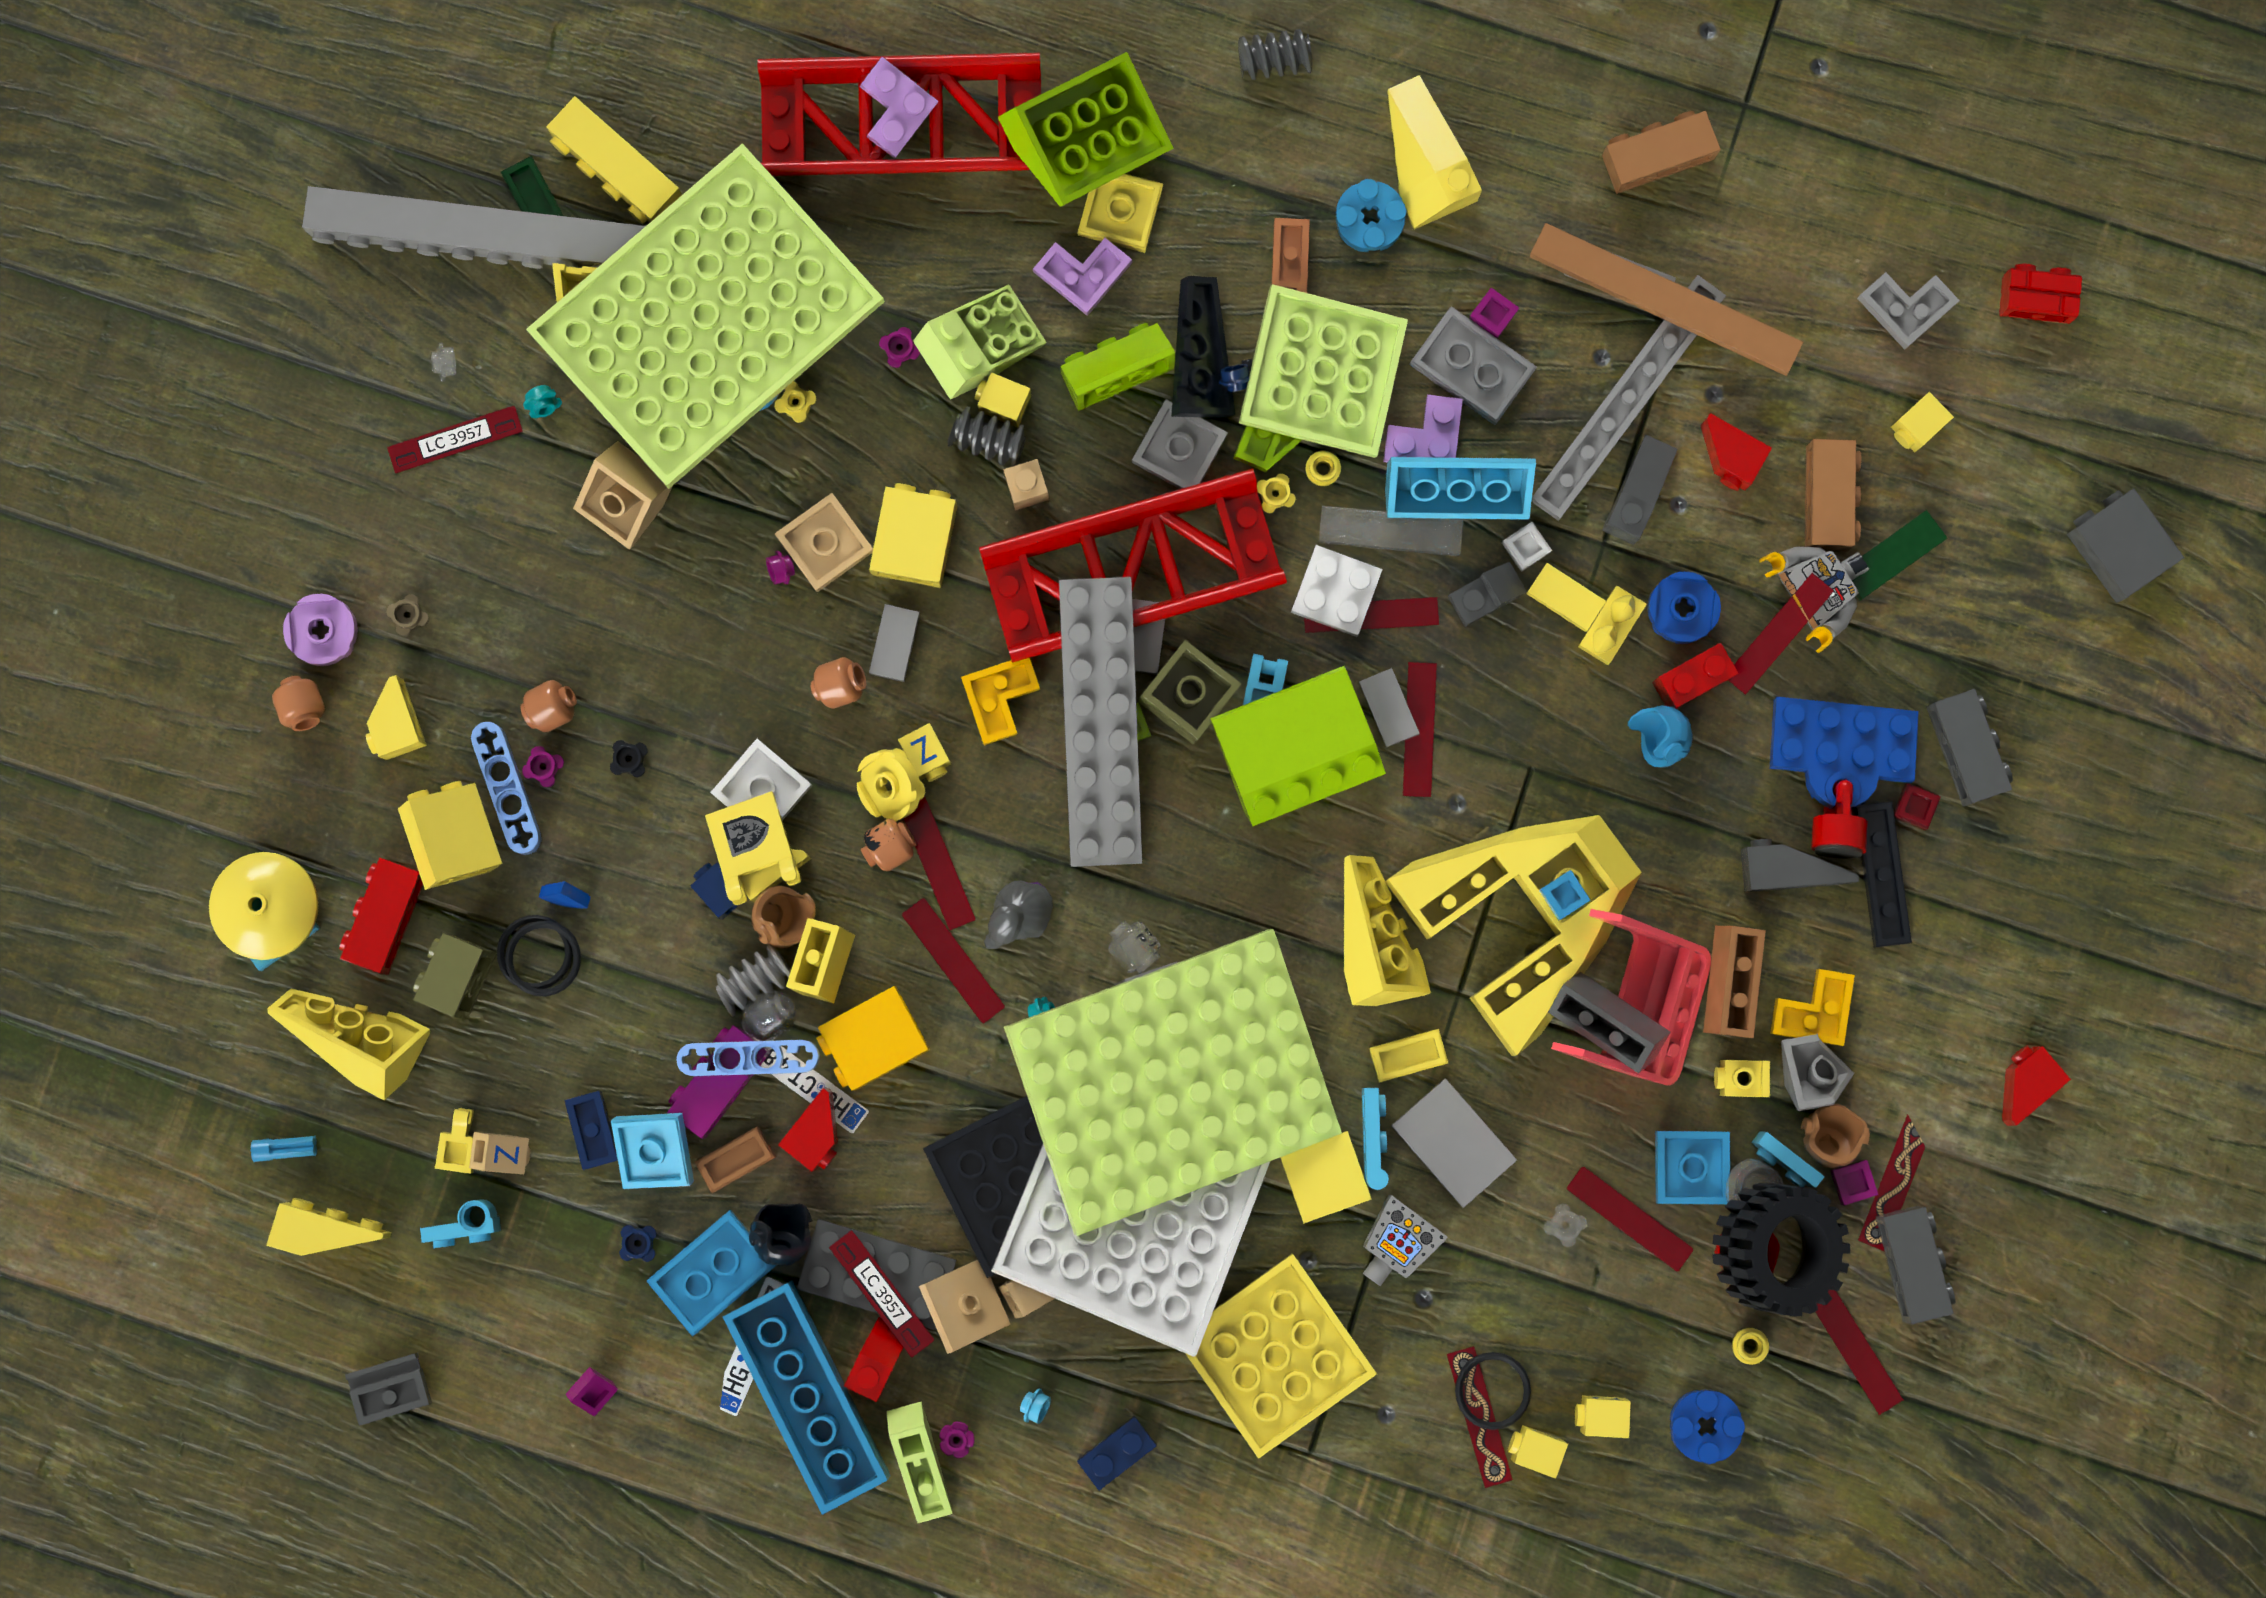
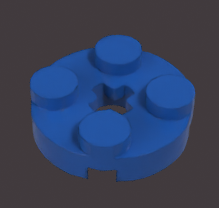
[1647,572,1721,644]
[1670,1389,1745,1464]

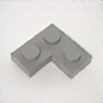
[1857,272,1960,350]

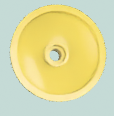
[209,852,318,960]

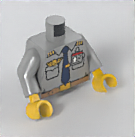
[1759,547,1869,653]

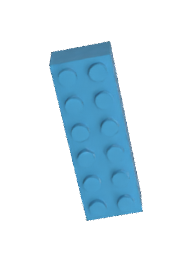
[723,1281,891,1515]

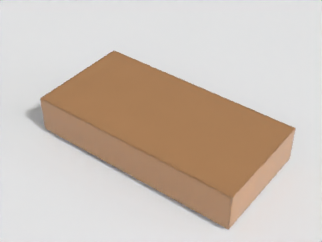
[695,1126,776,1193]

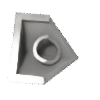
[1781,1034,1854,1111]

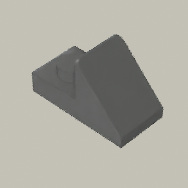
[1448,562,1527,627]

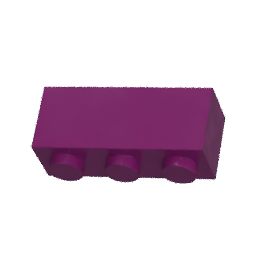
[667,1025,771,1139]

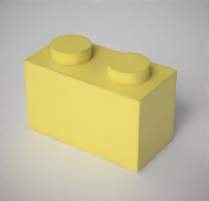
[786,918,855,1003]

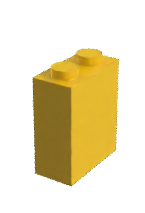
[816,986,930,1091]

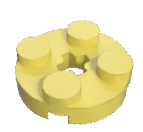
[857,748,925,821]

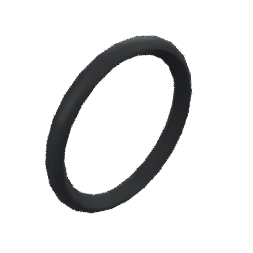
[497,915,572,989]
[505,921,581,997]
[1455,1352,1531,1430]

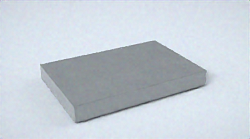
[1409,306,1537,425]
[1391,1078,1517,1208]

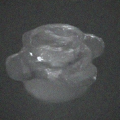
[431,342,456,382]
[1544,1204,1587,1247]

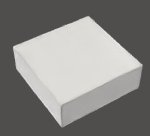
[1502,522,1552,572]

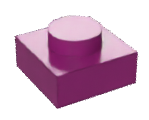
[1469,288,1519,339]
[1830,1160,1879,1205]
[565,1367,618,1417]

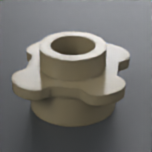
[386,594,429,636]

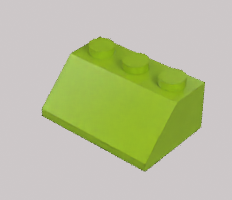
[1060,323,1175,411]

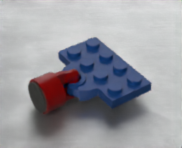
[1769,697,1918,859]

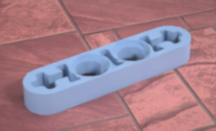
[471,722,542,855]
[676,1040,820,1076]

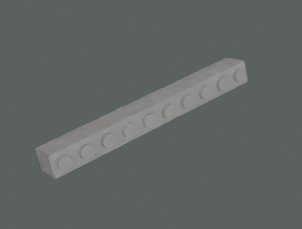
[302,186,646,269]

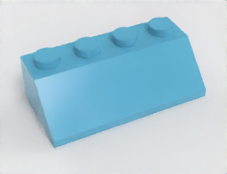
[1385,457,1536,519]

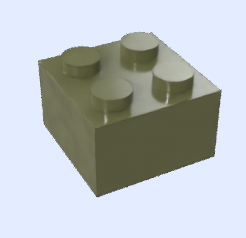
[1138,640,1241,745]
[413,933,497,1019]

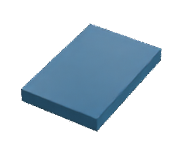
[647,1210,777,1337]

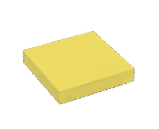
[1078,174,1163,253]
[1280,1131,1372,1223]

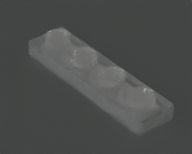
[1318,506,1464,556]

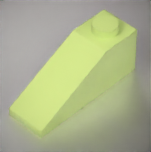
[886,1401,953,1523]

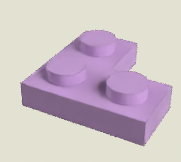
[860,57,938,159]
[1033,238,1132,316]
[1383,395,1463,463]

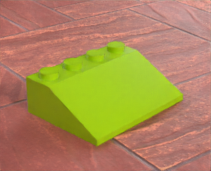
[998,52,1174,207]
[1210,666,1386,826]

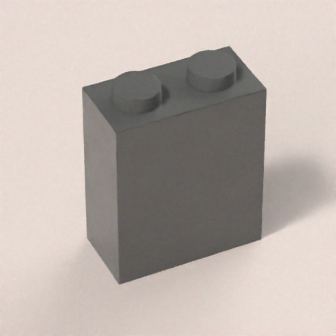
[2067,488,2185,603]

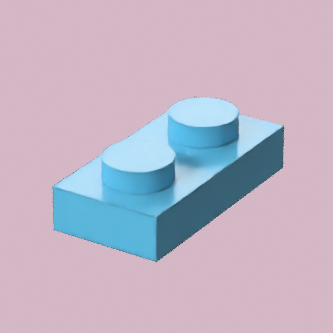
[1751,1131,1824,1188]

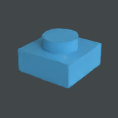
[1539,870,1591,921]

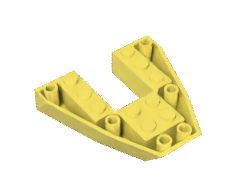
[1385,815,1642,1056]

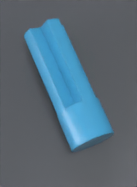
[251,1136,317,1162]

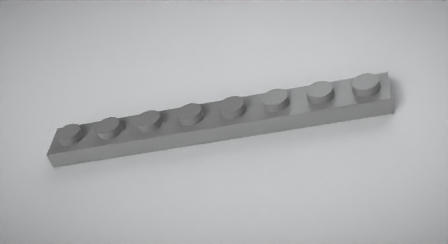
[1531,275,1726,521]

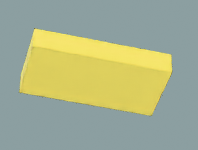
[1526,563,1606,632]
[1369,1029,1448,1083]

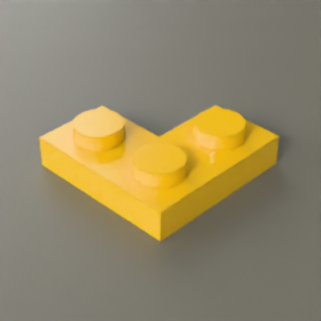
[961,658,1040,745]
[1770,969,1855,1046]

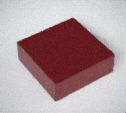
[1894,783,1941,830]

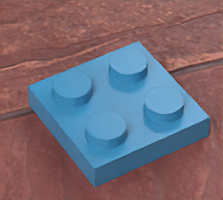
[1655,1131,1730,1204]

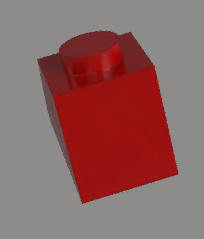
[1701,413,1772,491]
[2002,1045,2071,1126]
[778,1087,838,1172]
[844,1317,904,1402]

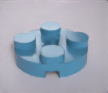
[1336,179,1406,252]

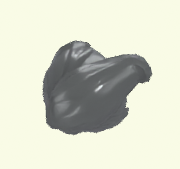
[984,880,1053,949]

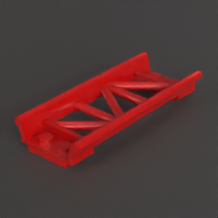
[757,52,1042,176]
[979,468,1287,663]

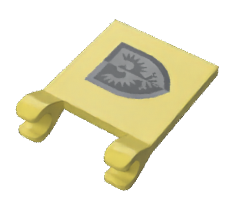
[705,791,801,905]

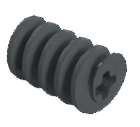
[1238,29,1312,80]
[947,405,1026,467]

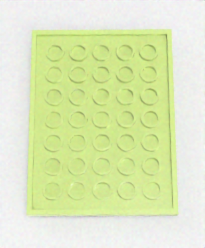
[526,143,885,489]
[1004,929,1342,1236]

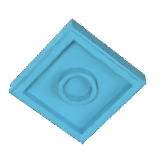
[611,1113,694,1189]

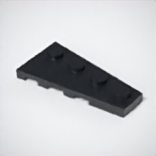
[1171,276,1236,418]

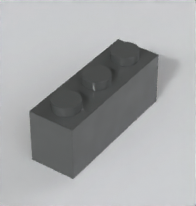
[1926,689,2013,807]
[1548,972,1671,1074]
[1875,1206,1956,1324]

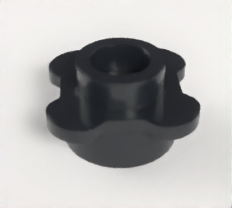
[610,740,648,778]

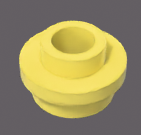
[1305,451,1341,486]
[1732,1328,1769,1365]

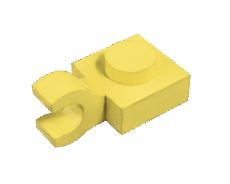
[435,1108,474,1174]

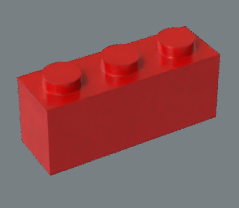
[339,857,423,975]

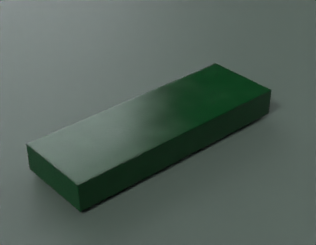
[1852,510,1948,601]

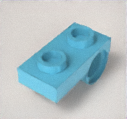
[420,1199,501,1248]

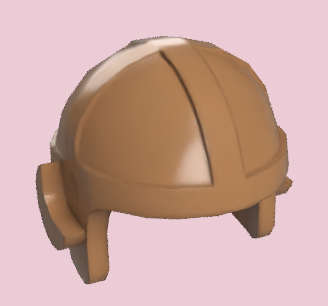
[752,886,816,948]
[1801,1104,1870,1169]

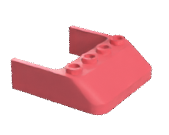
[1551,909,1711,1085]

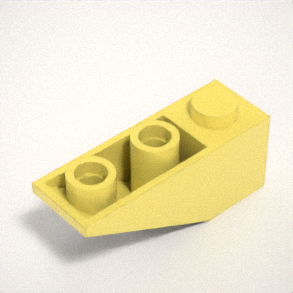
[266,1198,392,1256]

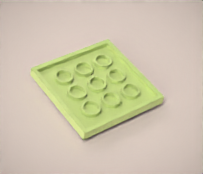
[1239,284,1408,458]

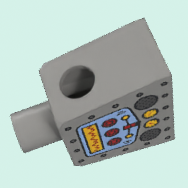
[1363,1195,1447,1286]

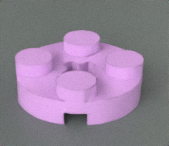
[283,594,358,666]

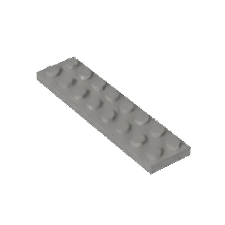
[1059,577,1142,867]

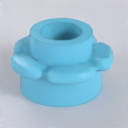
[1020,1388,1051,1424]

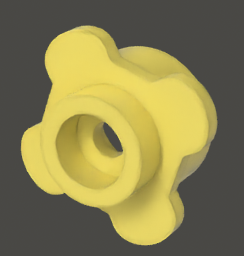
[775,381,816,423]
[1257,474,1296,514]

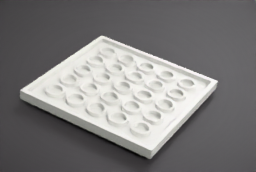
[991,1144,1270,1357]

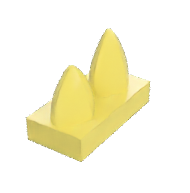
[1578,585,1647,665]

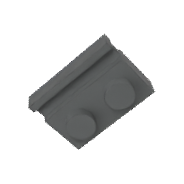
[345,1352,432,1426]

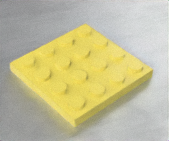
[1185,1253,1377,1459]

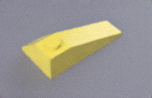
[1387,75,1482,230]
[1344,855,1431,1006]
[268,988,430,1100]

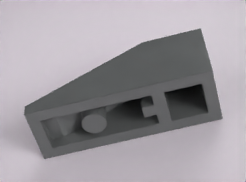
[1602,435,1678,545]
[1741,839,1859,892]

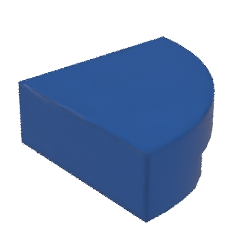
[539,881,591,909]

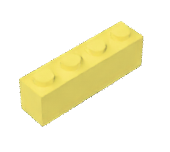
[546,96,682,224]

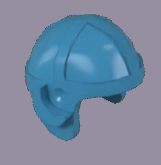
[1627,705,1693,768]

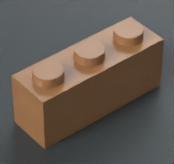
[1602,111,1721,194]
[1805,439,1861,552]
[1703,926,1766,1038]

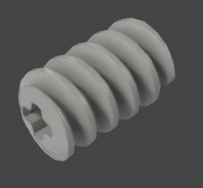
[716,945,791,1017]

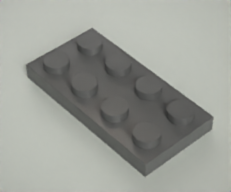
[797,1219,957,1330]

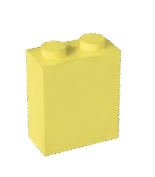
[869,483,957,588]
[398,781,502,890]

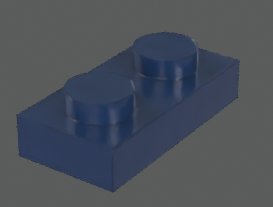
[564,1091,618,1170]
[1077,1416,1157,1491]

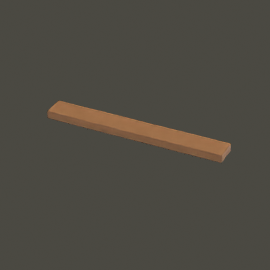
[1530,223,1803,376]

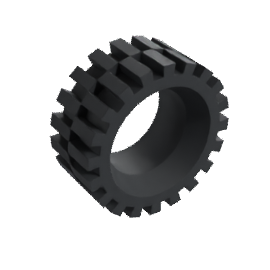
[1712,1183,1850,1317]

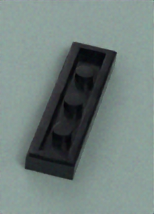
[1854,801,1912,948]

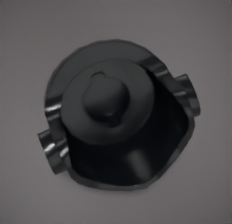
[749,1203,813,1266]

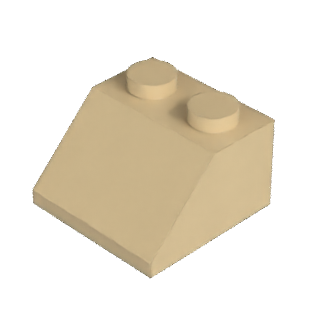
[573,441,672,550]

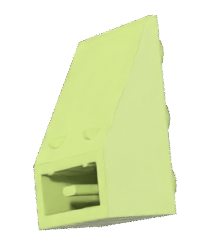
[913,285,1047,400]

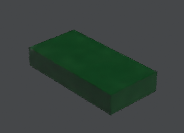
[501,156,564,216]

